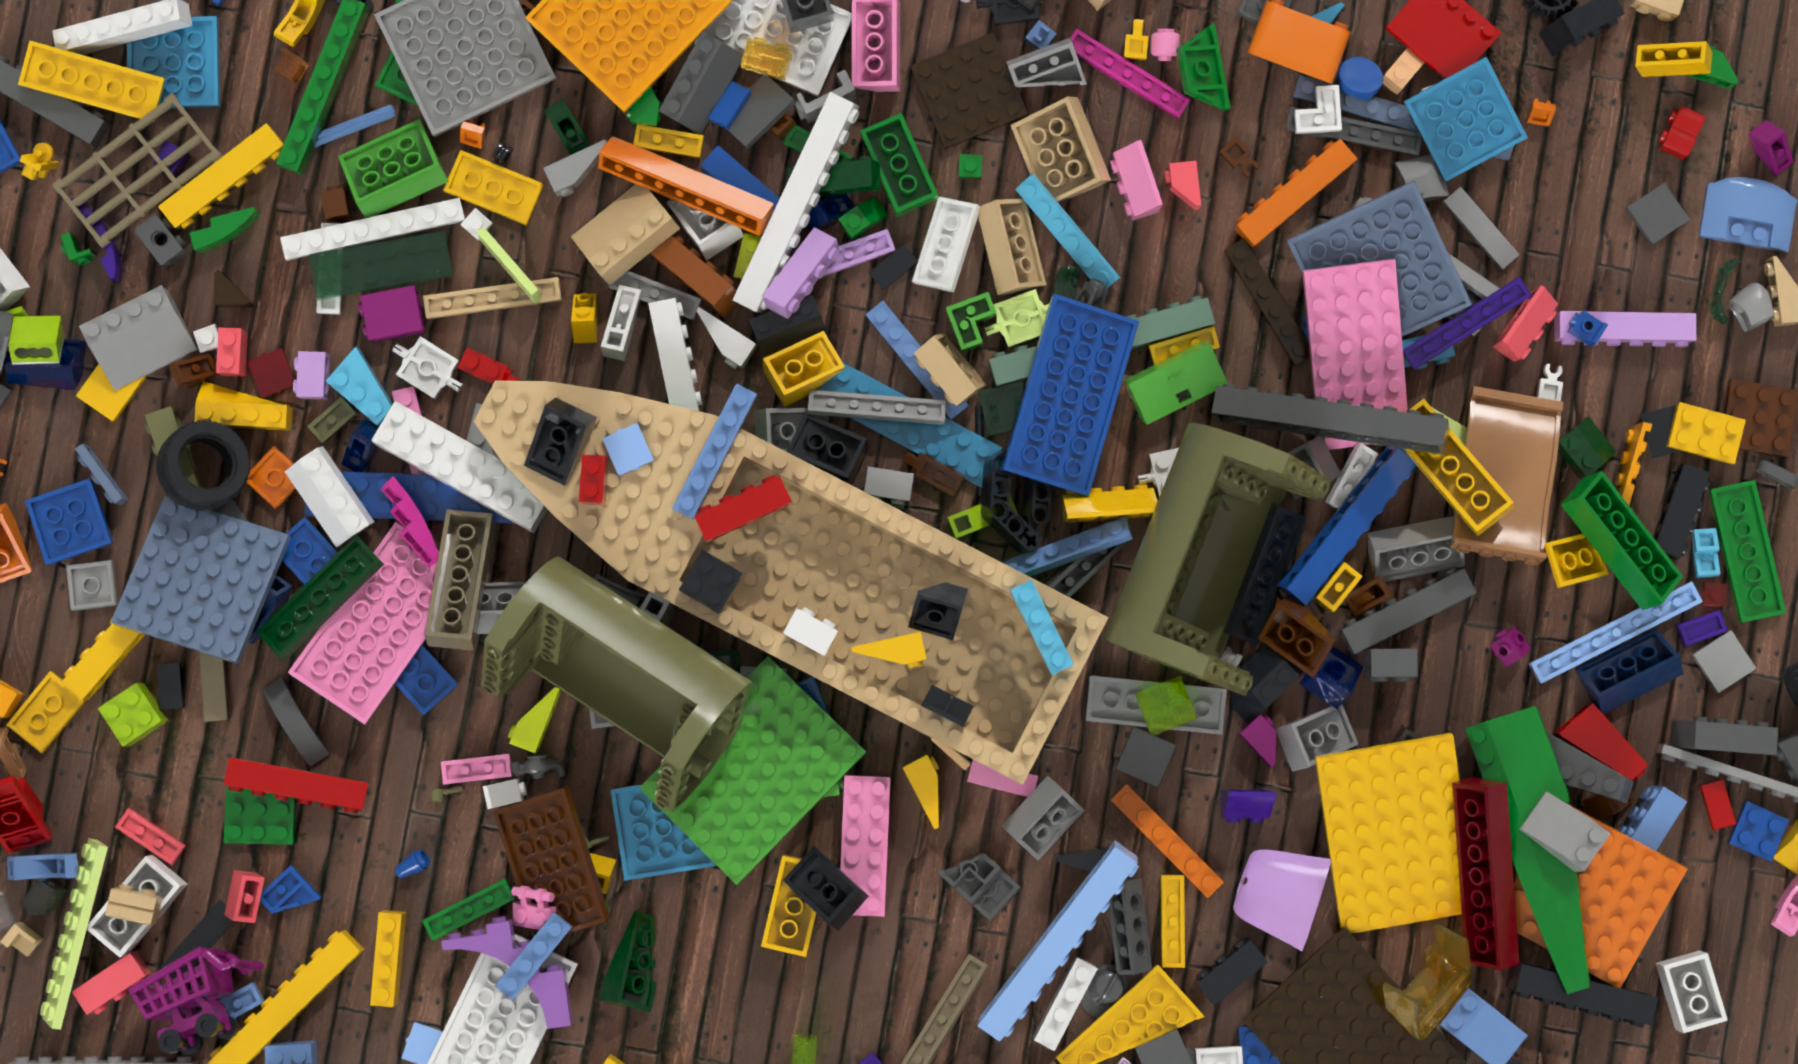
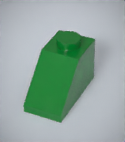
[1687,45,1738,89]
[838,197,888,241]

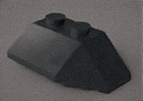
[1231,644,1304,724]

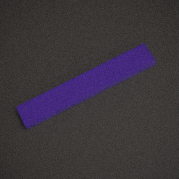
[1403,277,1532,370]

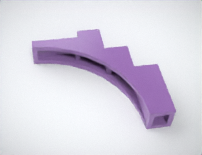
[441,916,573,1029]

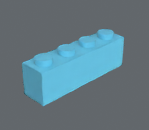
[1010,579,1074,675]

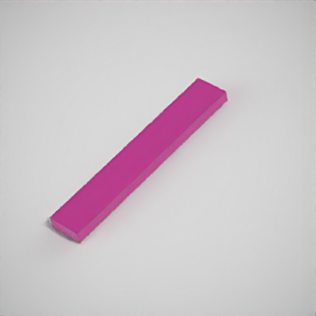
[1070,28,1191,120]

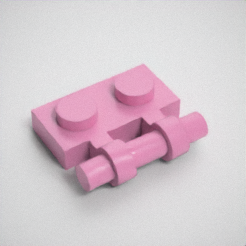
[511,886,556,930]

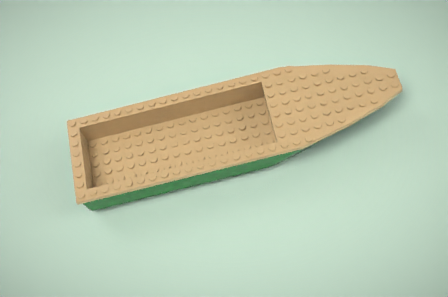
[473,381,1109,785]

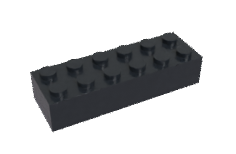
[1505,962,1658,1028]

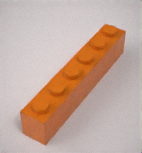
[1234,139,1357,249]

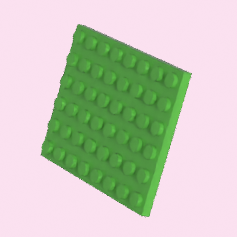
[640,656,866,885]

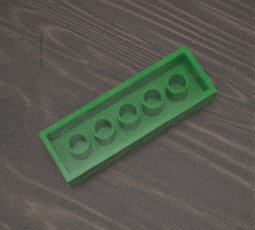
[1561,471,1683,610]

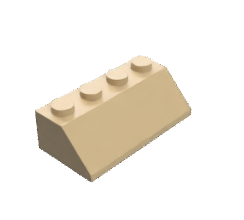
[978,199,1046,295]

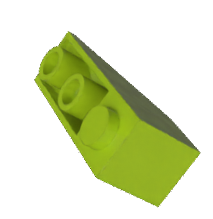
[946,495,1018,539]

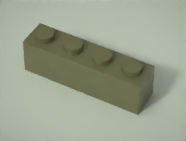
[144,406,204,498]

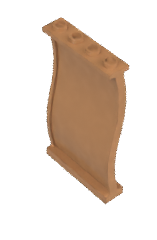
[1450,386,1564,565]

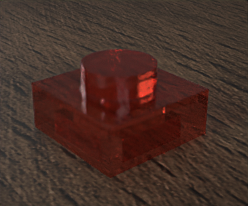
[1701,582,1728,607]

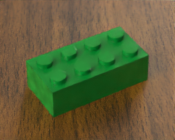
[860,113,938,218]

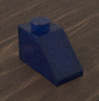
[807,194,855,231]
[341,419,379,472]

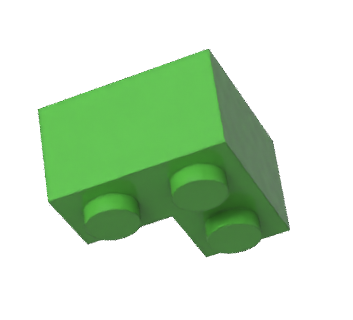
[945,292,996,353]

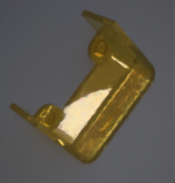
[1383,924,1472,1041]

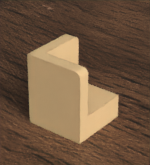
[0,922,43,956]

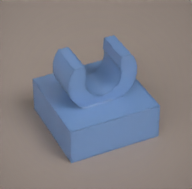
[1025,20,1057,49]

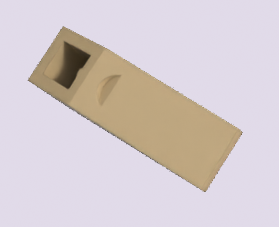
[1764,256,1798,327]

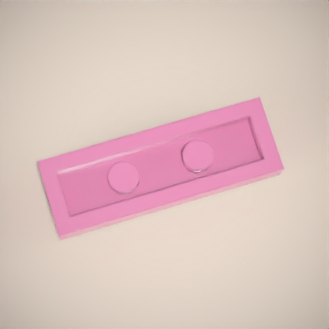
[441,754,513,785]

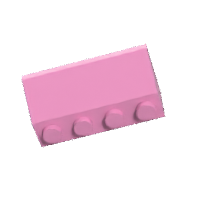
[852,0,900,92]

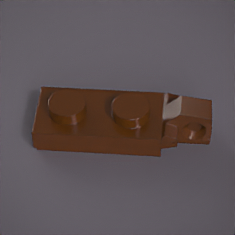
[902,451,965,496]

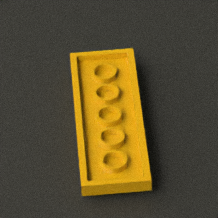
[18,41,166,123]

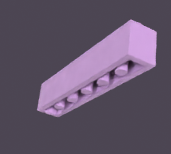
[1554,311,1696,347]

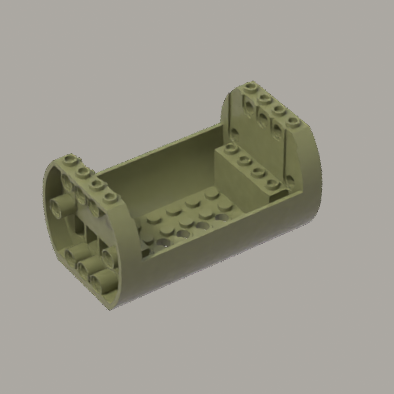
[1103,423,1331,696]
[481,556,752,812]

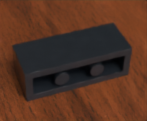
[1194,938,1268,1005]

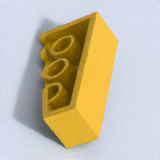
[194,381,293,431]

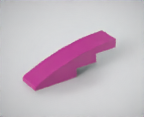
[381,476,439,568]

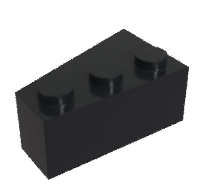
[1539,0,1625,56]

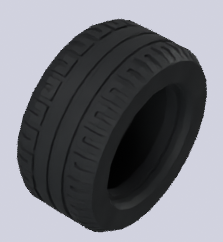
[156,420,251,511]

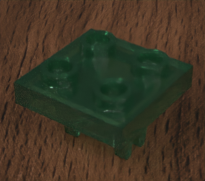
[978,381,1024,436]

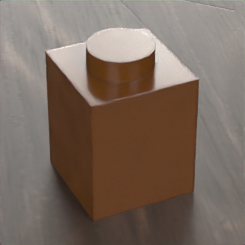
[321,186,352,222]

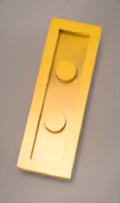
[633,124,704,159]
[1148,325,1220,365]

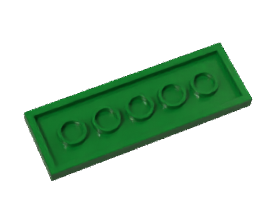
[1708,480,1786,623]

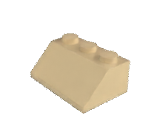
[914,333,987,406]

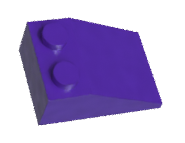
[1221,790,1276,823]

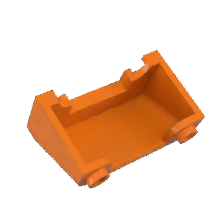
[1246,0,1351,84]

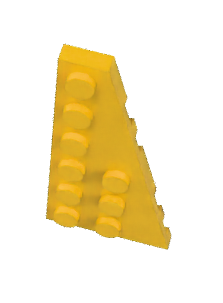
[1055,964,1205,1064]

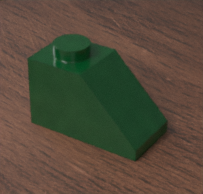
[544,99,590,155]

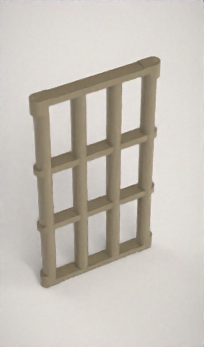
[52,93,223,248]

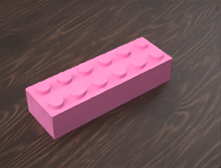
[840,775,891,917]

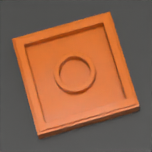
[246,446,297,510]

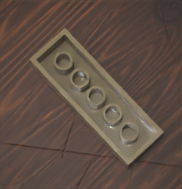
[425,509,495,650]

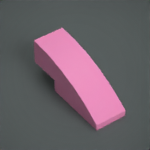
[967,759,1038,797]

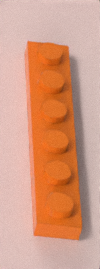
[1110,784,1224,898]

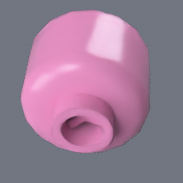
[1150,29,1180,61]

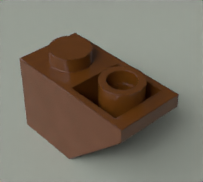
[1582,790,1635,820]

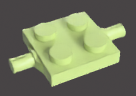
[984,289,1049,348]

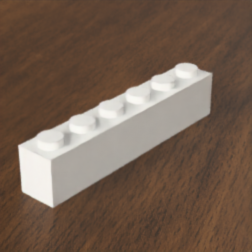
[52,0,192,55]
[648,298,703,411]

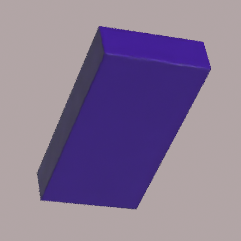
[1675,610,1728,647]

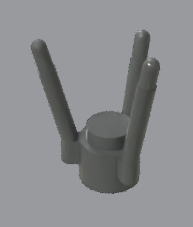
[1074,278,1109,309]

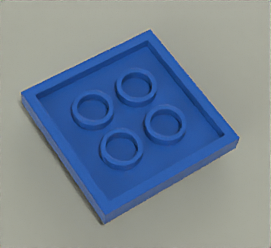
[25,478,114,566]

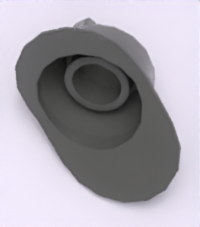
[1081,964,1127,1017]

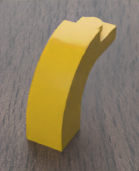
[274,0,325,47]

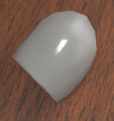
[1729,283,1775,332]

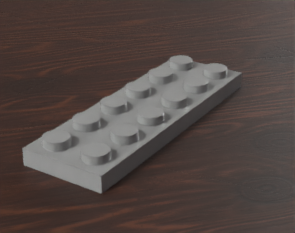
[1085,675,1227,735]

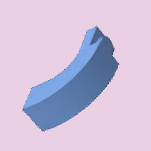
[7,853,78,880]

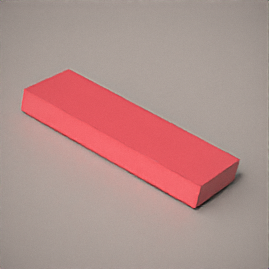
[115,808,186,866]

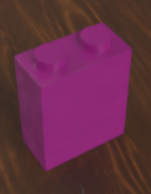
[358,285,426,343]

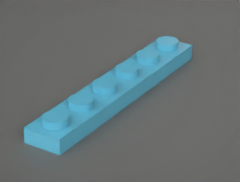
[1015,174,1120,289]

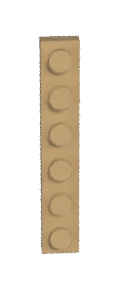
[423,277,562,319]

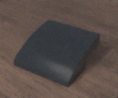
[1640,405,1680,458]

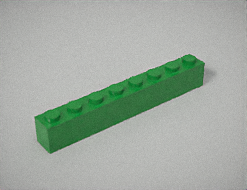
[276,0,370,176]

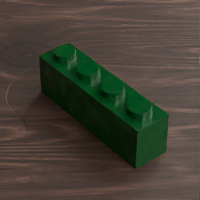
[787,156,880,196]

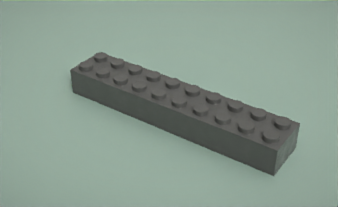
[1212,384,1450,455]

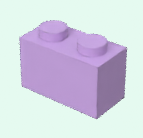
[293,351,330,400]

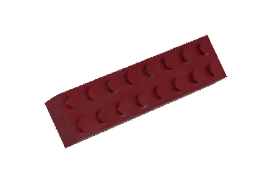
[1452,777,1519,971]

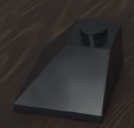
[908,582,968,640]

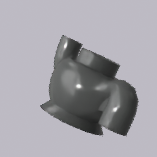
[510,753,566,779]

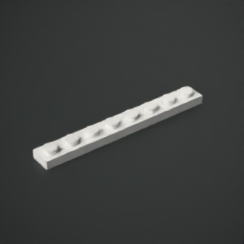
[280,198,465,261]

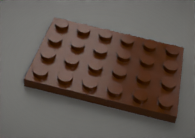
[493,786,611,938]

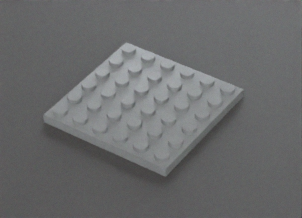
[374,0,556,137]

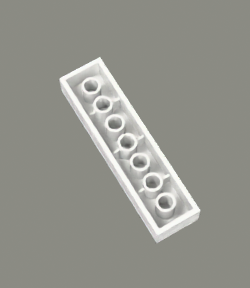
[371,401,548,533]

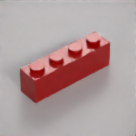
[694,475,793,543]

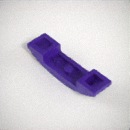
[71,198,122,282]

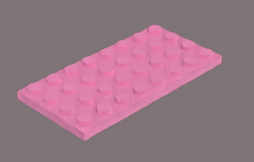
[1302,259,1408,450]
[288,522,439,725]

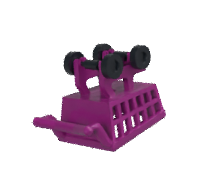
[129,947,264,1055]

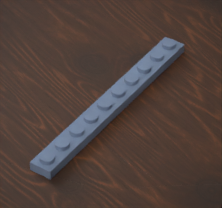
[1292,75,1514,161]

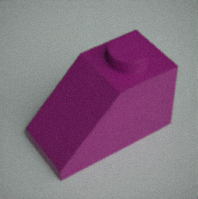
[1748,120,1794,176]
[1238,715,1276,767]

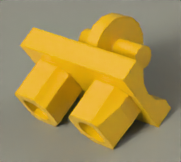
[19,142,60,180]

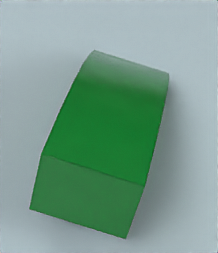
[190,207,260,254]

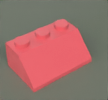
[1492,285,1558,362]

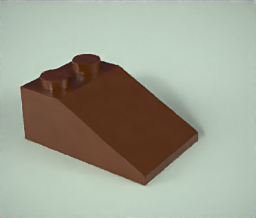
[1258,595,1336,678]

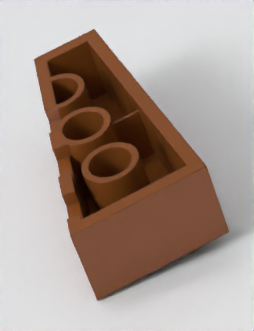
[650,234,739,319]

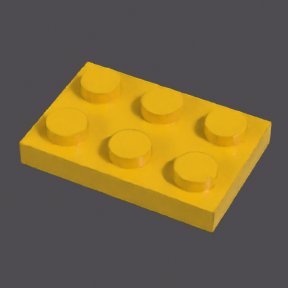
[1666,402,1746,464]

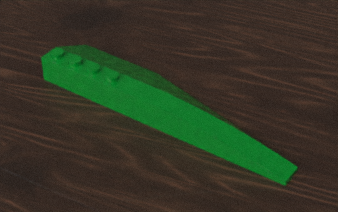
[1465,706,1590,994]

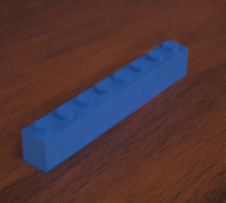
[1277,446,1416,605]

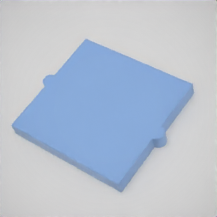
[602,423,654,476]
[401,1022,443,1064]

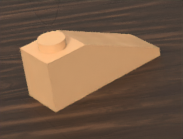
[1382,48,1424,95]

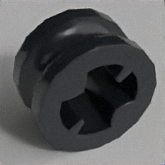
[492,141,513,165]

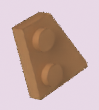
[0,724,26,779]

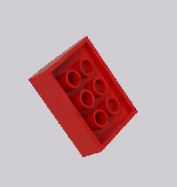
[1385,0,1502,79]

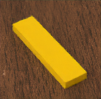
[1161,875,1185,968]

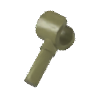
[431,785,463,802]
[585,835,609,849]

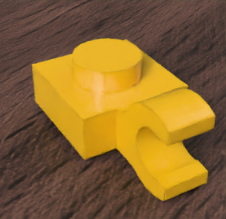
[1123,19,1149,60]

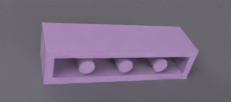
[762,227,840,319]

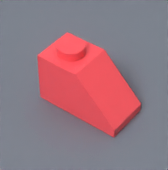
[1164,161,1201,210]

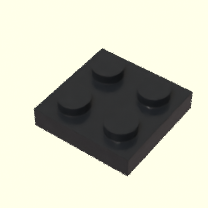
[679,549,743,614]

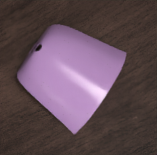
[1233,850,1331,951]

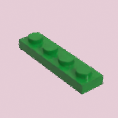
[422,878,516,941]

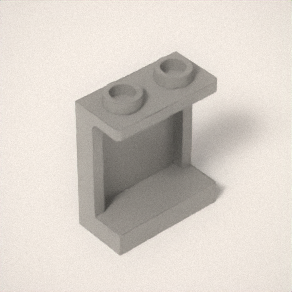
[795,70,856,124]

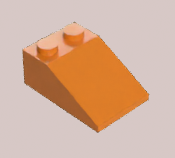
[0,503,32,583]

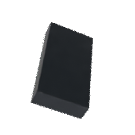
[869,244,918,291]
[156,663,185,710]

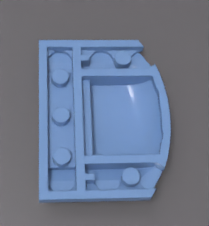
[1698,177,1797,253]

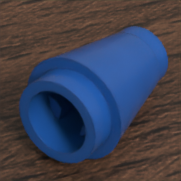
[395,849,431,879]

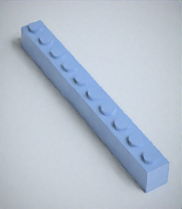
[977,841,1139,1042]

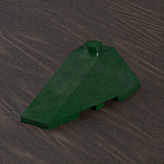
[599,911,656,1012]

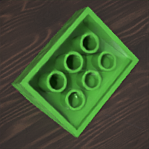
[338,119,449,218]

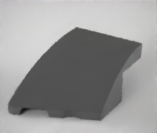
[938,853,1021,922]

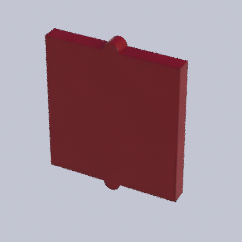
[247,348,295,399]

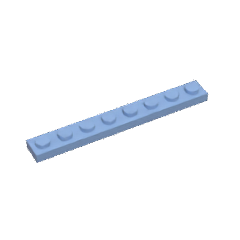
[1528,582,1703,684]

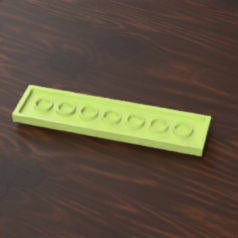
[40,838,108,1030]

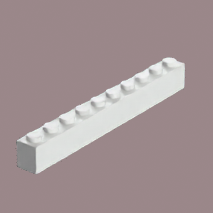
[733,92,859,313]

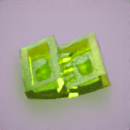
[1135,676,1197,736]

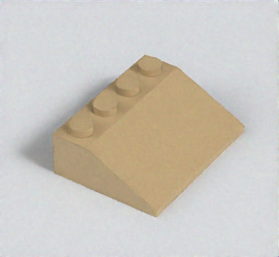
[1011,96,1111,203]
[571,184,680,285]

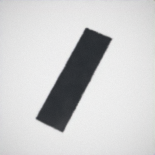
[160,899,234,979]

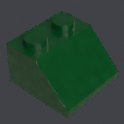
[1558,416,1616,479]

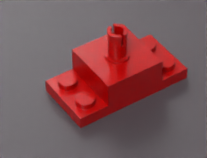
[0,776,52,854]

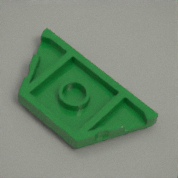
[1176,24,1231,111]

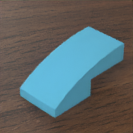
[1692,528,1721,578]

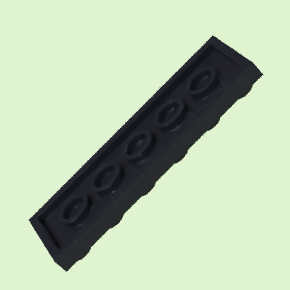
[1223,503,1307,645]

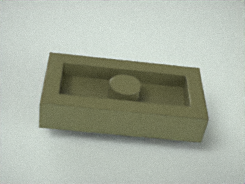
[307,396,358,444]

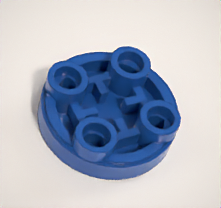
[1337,57,1383,101]

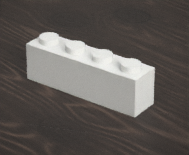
[1033,955,1098,1051]

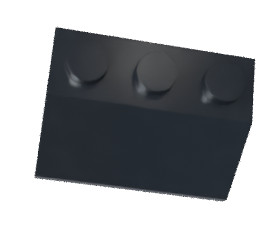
[749,295,830,358]

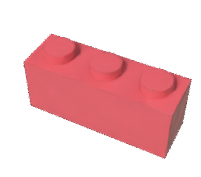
[72,950,151,1015]

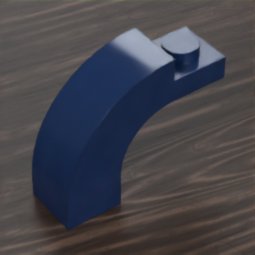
[248,574,292,645]

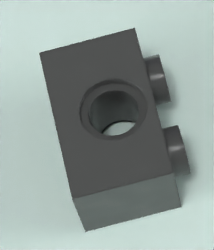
[134,214,188,269]

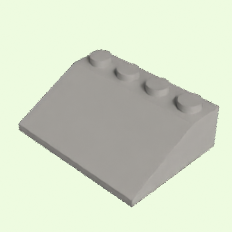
[79,285,198,391]

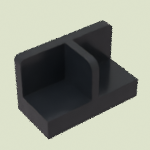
[921,685,974,727]

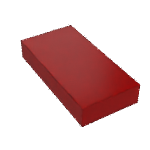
[1699,780,1736,830]

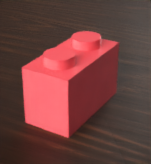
[216,327,248,377]
[224,870,265,923]

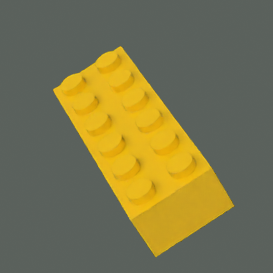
[1403,398,1514,537]

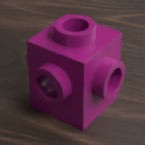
[1489,626,1531,667]

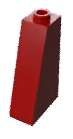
[1554,703,1649,781]

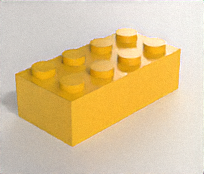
[761,854,817,957]

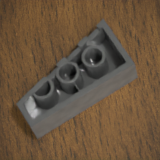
[1670,717,1778,755]
[1546,731,1634,804]

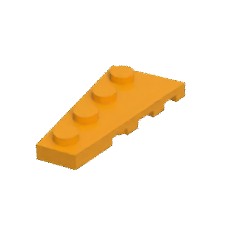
[1615,422,1652,505]

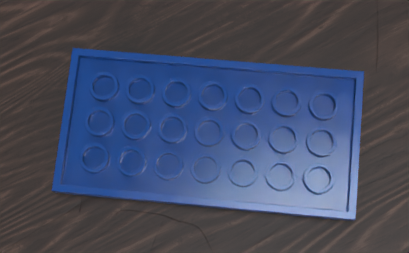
[1001,293,1139,496]

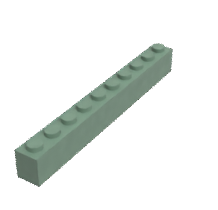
[988,296,1215,388]

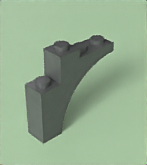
[594,574,675,627]

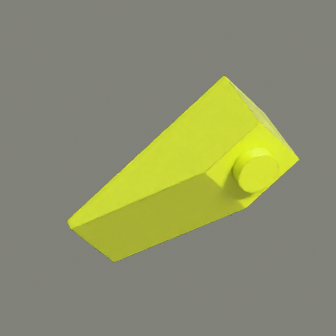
[508,687,562,753]

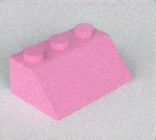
[1109,140,1163,221]

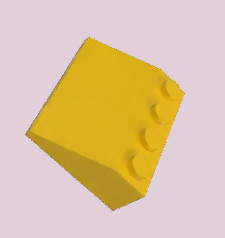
[1061,484,1158,523]

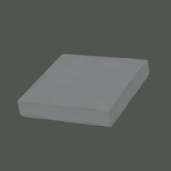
[66,560,118,611]
[1691,630,1757,693]

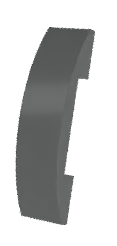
[263,677,330,767]

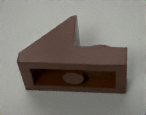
[169,353,218,388]
[1345,575,1393,616]

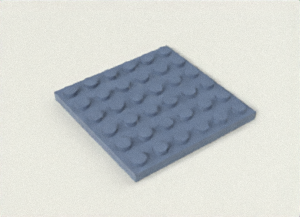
[1287,180,1472,336]
[111,496,291,664]

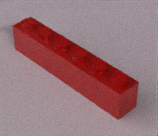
[223,757,369,814]

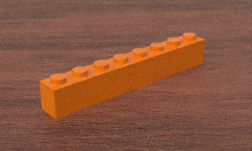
[598,136,774,236]

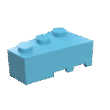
[326,347,393,427]

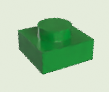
[959,154,982,179]

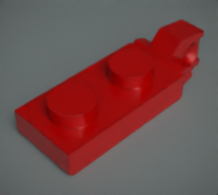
[457,348,522,384]

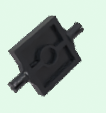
[976,0,1044,26]

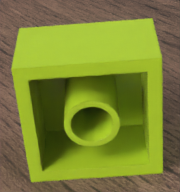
[98,683,169,747]

